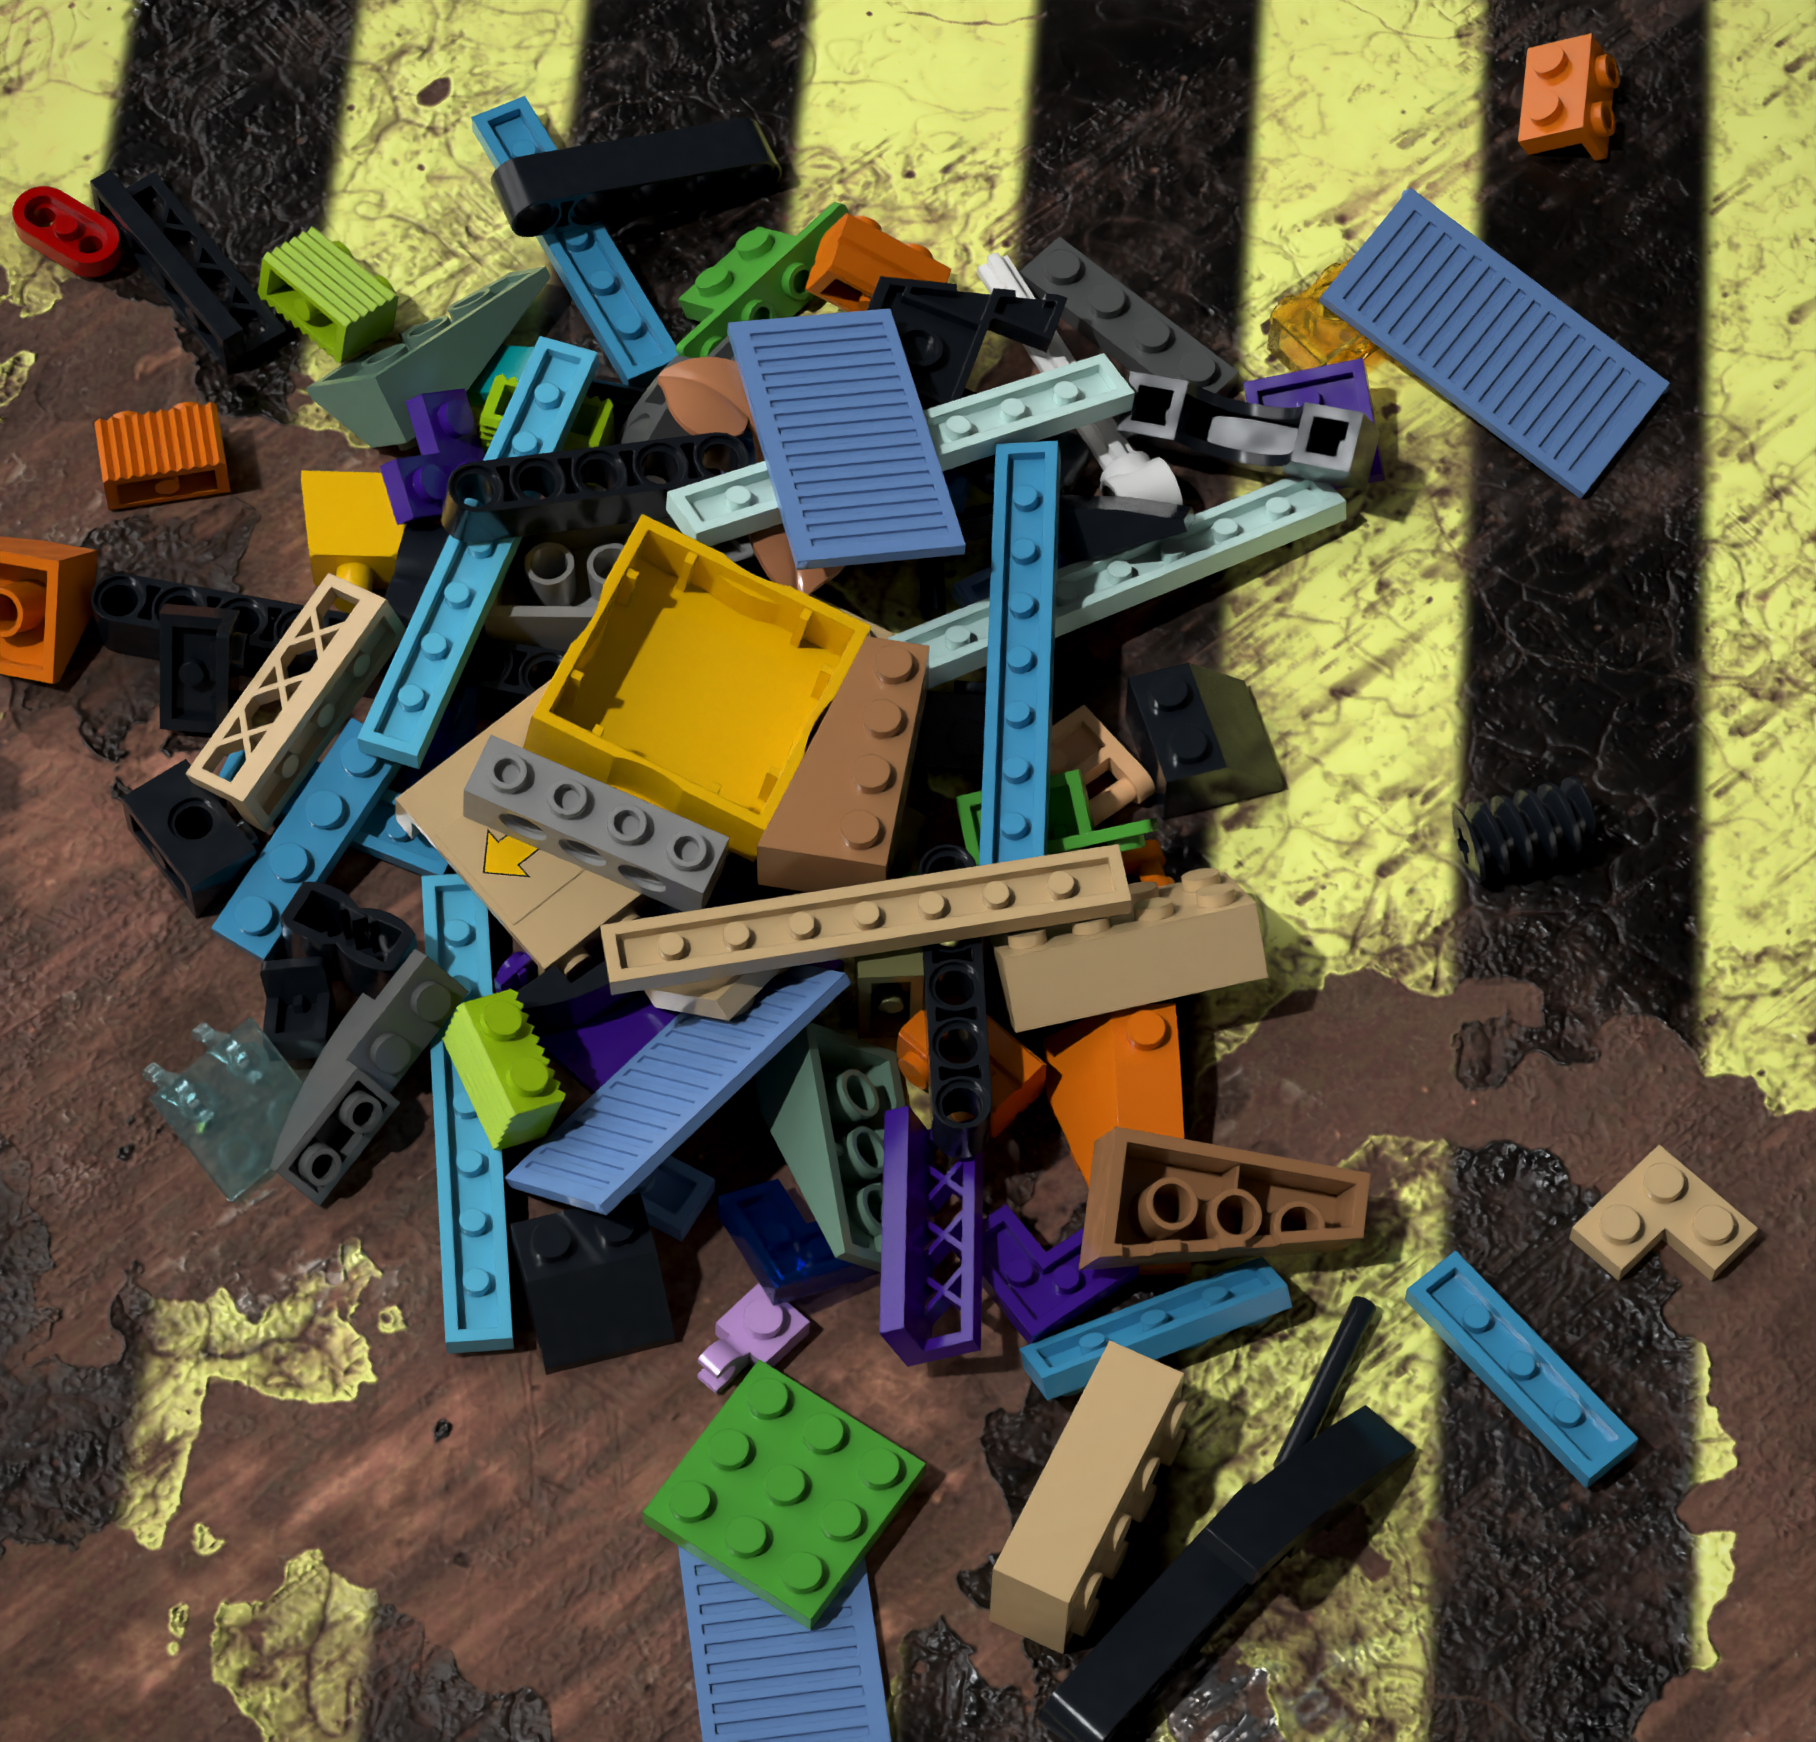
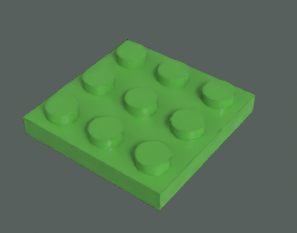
[642,1359,926,1630]

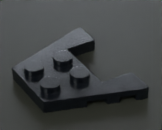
[867,276,1068,495]

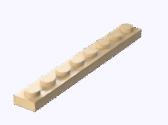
[600,844,1132,995]

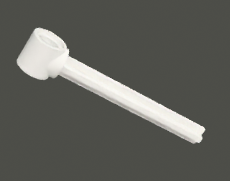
[977,252,1183,505]

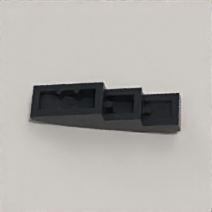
[956,495,1195,565]
[1200,1405,1416,1586]

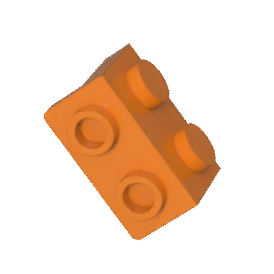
[1518,33,1620,161]

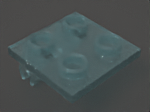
[142,1017,303,1201]

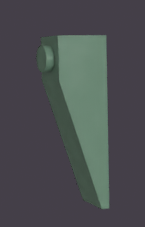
[306,266,551,451]
[754,1022,905,1272]

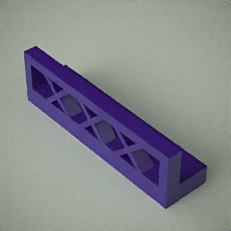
[879,1105,983,1367]

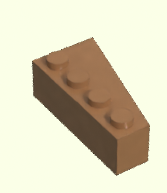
[757,636,930,892]
[1079,1127,1371,1270]

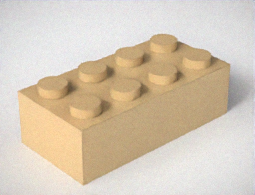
[982,868,1268,1033]
[989,1340,1189,1654]

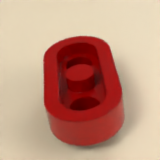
[12,186,122,277]

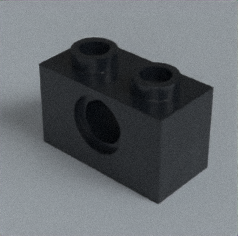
[121,759,262,919]

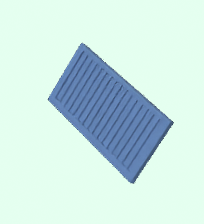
[1319,187,1670,499]
[727,308,966,570]
[504,964,851,1215]
[678,1546,891,1742]

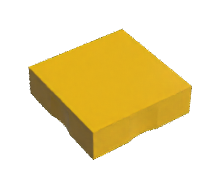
[523,514,872,862]

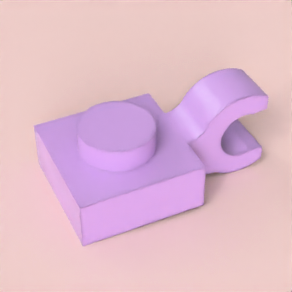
[697,1280,810,1394]

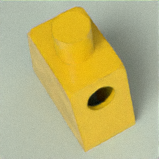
[301,470,407,613]

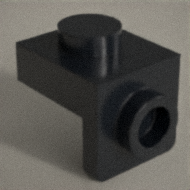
[260,956,336,1062]

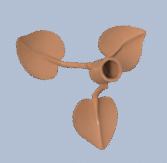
[657,357,846,596]

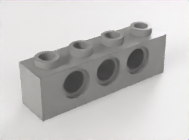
[463,735,730,912]

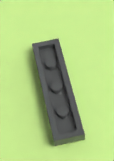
[1019,236,1239,397]

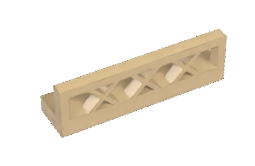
[185,573,406,832]

